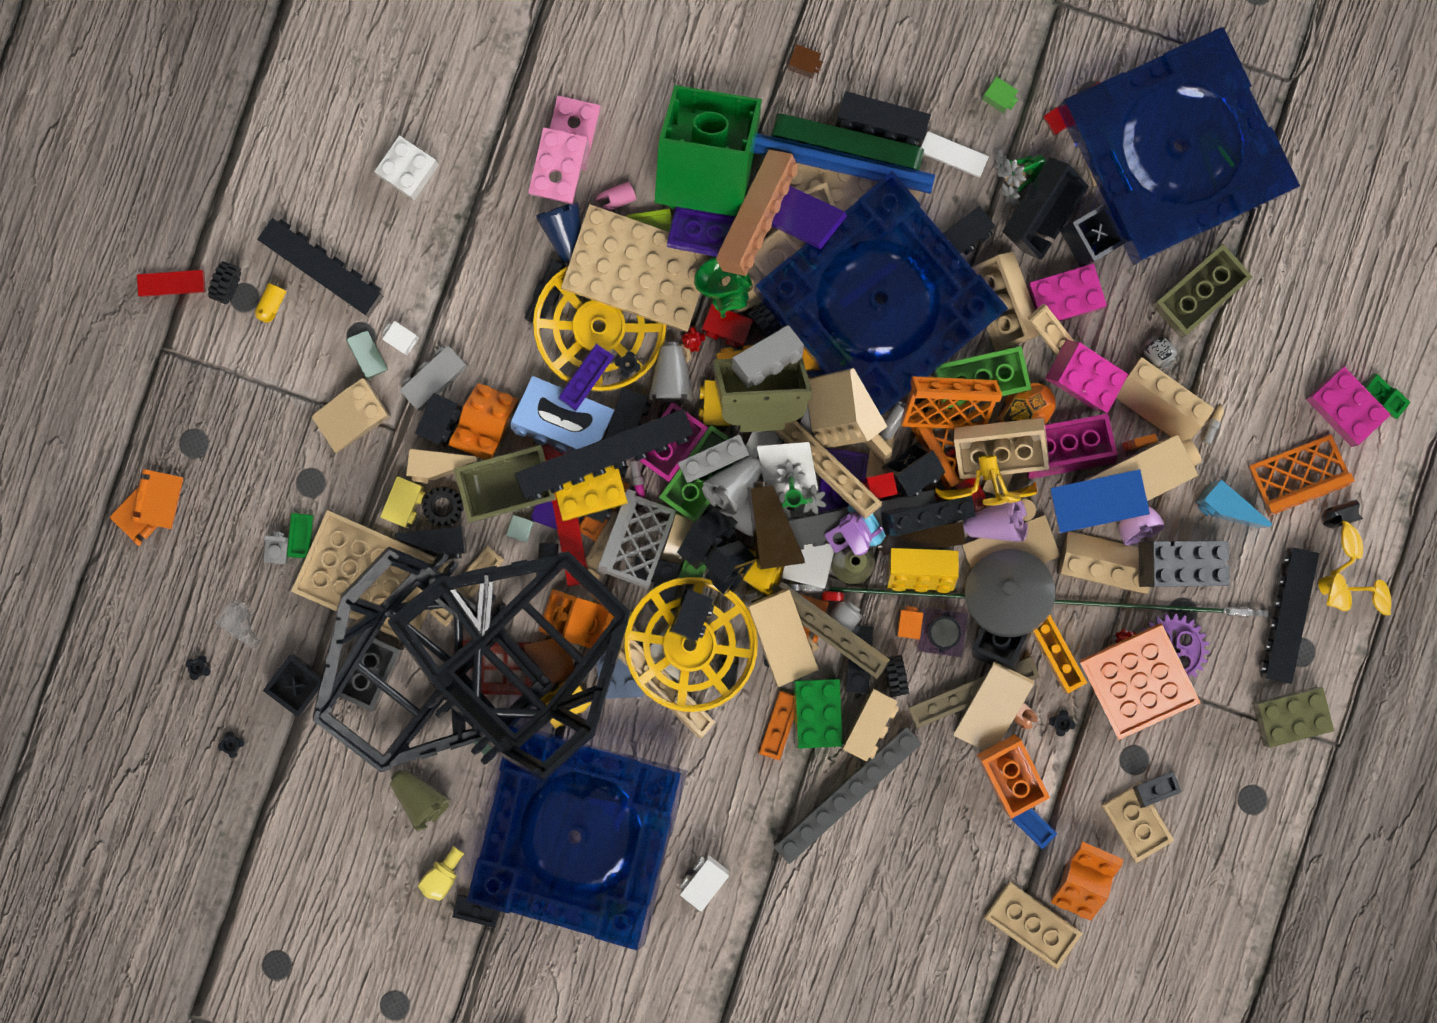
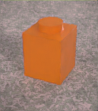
[896,606,923,639]

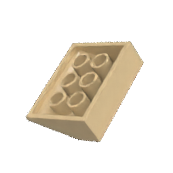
[808,368,887,448]

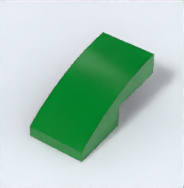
[1363,373,1411,419]

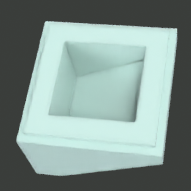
[506,515,534,543]

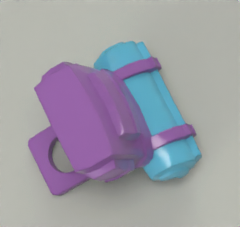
[825,505,886,556]

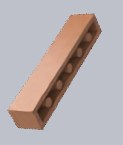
[716,150,798,276]

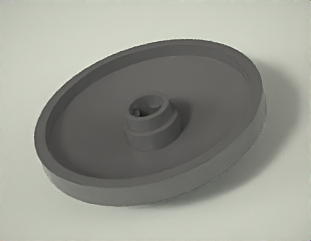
[965,549,1055,637]

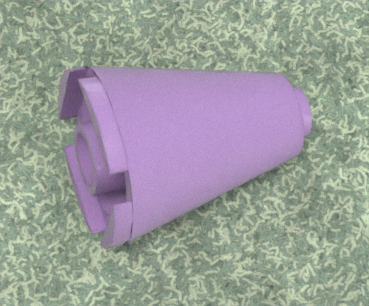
[964,500,1028,542]

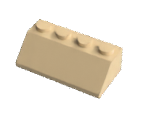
[965,251,1040,352]
[1116,357,1214,442]
[954,418,1049,479]
[1057,531,1150,594]

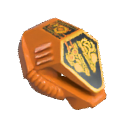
[997,383,1056,425]

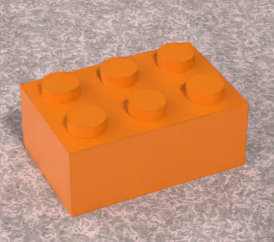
[976,734,1050,819]

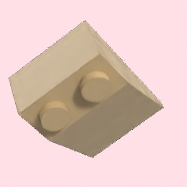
[311,378,391,453]
[406,449,481,484]

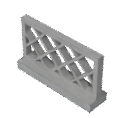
[596,489,677,589]

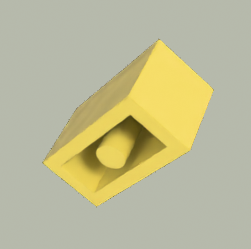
[380,476,426,528]

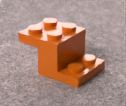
[449,383,519,460]
[538,589,614,649]
[1050,841,1124,920]

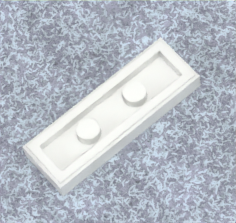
[921,132,989,178]

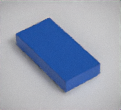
[1009,808,1057,849]

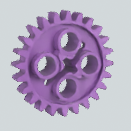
[1142,613,1210,680]

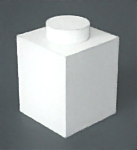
[382,321,419,356]

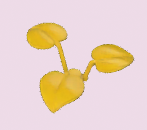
[935,455,1038,506]
[1318,521,1391,616]

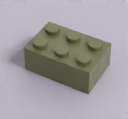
[1252,687,1335,748]

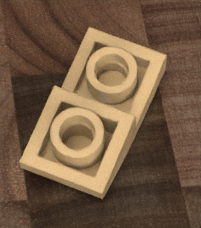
[661,513,694,565]

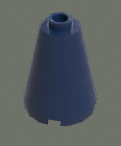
[536,202,581,266]

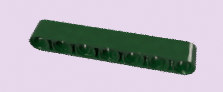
[771,113,925,171]

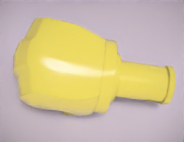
[417,846,465,901]

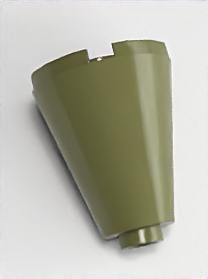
[831,541,875,584]
[390,770,450,832]

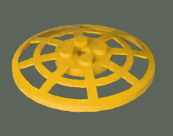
[533,266,666,391]
[624,577,758,712]

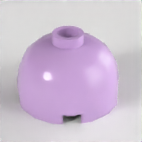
[1118,507,1164,546]

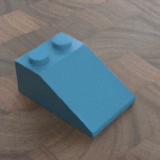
[1195,480,1272,529]

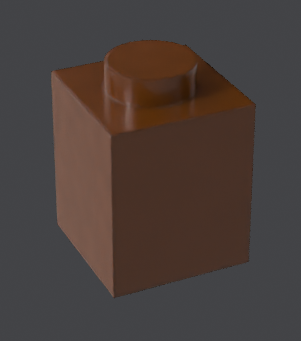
[788,44,823,79]

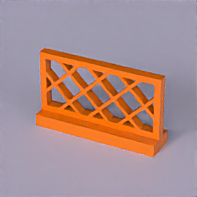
[901,376,1002,429]
[909,399,969,490]
[1248,434,1355,517]

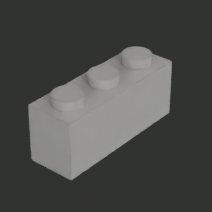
[732,325,804,388]
[399,346,468,411]
[678,434,749,484]

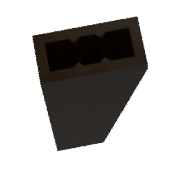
[747,481,805,569]
[877,522,966,555]

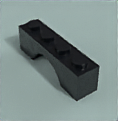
[881,495,976,536]

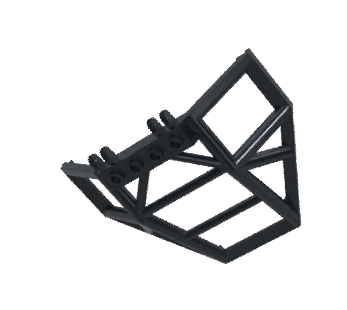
[313,546,553,773]
[387,551,631,782]

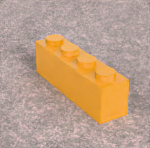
[1031,615,1087,694]

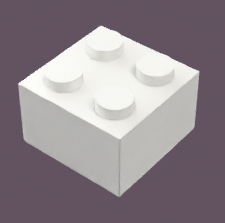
[374,136,439,201]
[679,855,729,912]

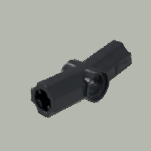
[524,259,567,324]

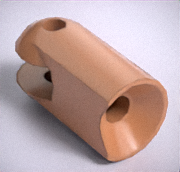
[1013,703,1038,730]

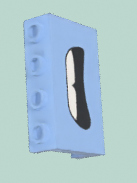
[511,376,614,454]

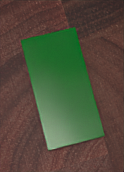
[286,513,314,559]

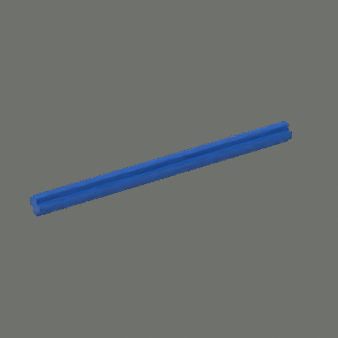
[754,133,936,194]

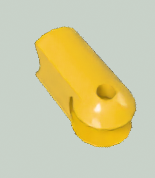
[255,283,287,323]

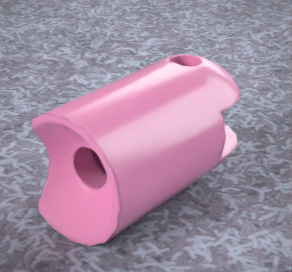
[596,181,636,211]

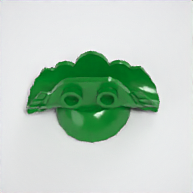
[694,256,752,318]

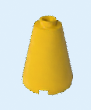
[743,549,785,596]

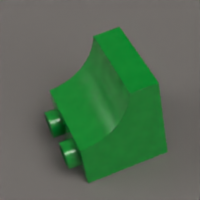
[654,85,762,216]

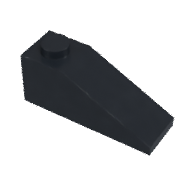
[395,526,467,559]
[844,625,874,694]

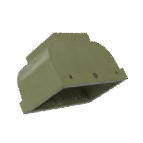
[713,358,812,432]
[454,445,556,523]

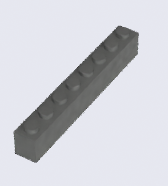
[788,489,936,550]
[774,726,922,864]

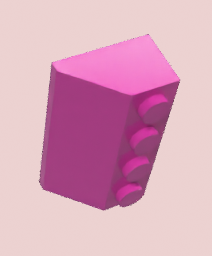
[1026,414,1118,480]

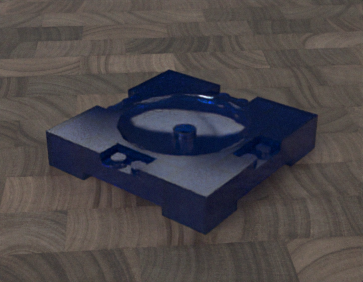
[1058,26,1300,266]
[753,171,1008,415]
[466,725,688,951]

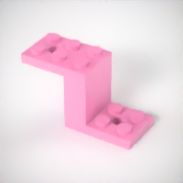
[528,96,601,204]

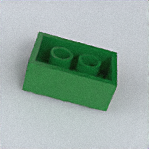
[792,678,843,749]

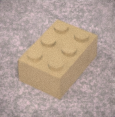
[841,688,899,762]

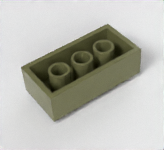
[1152,244,1253,338]

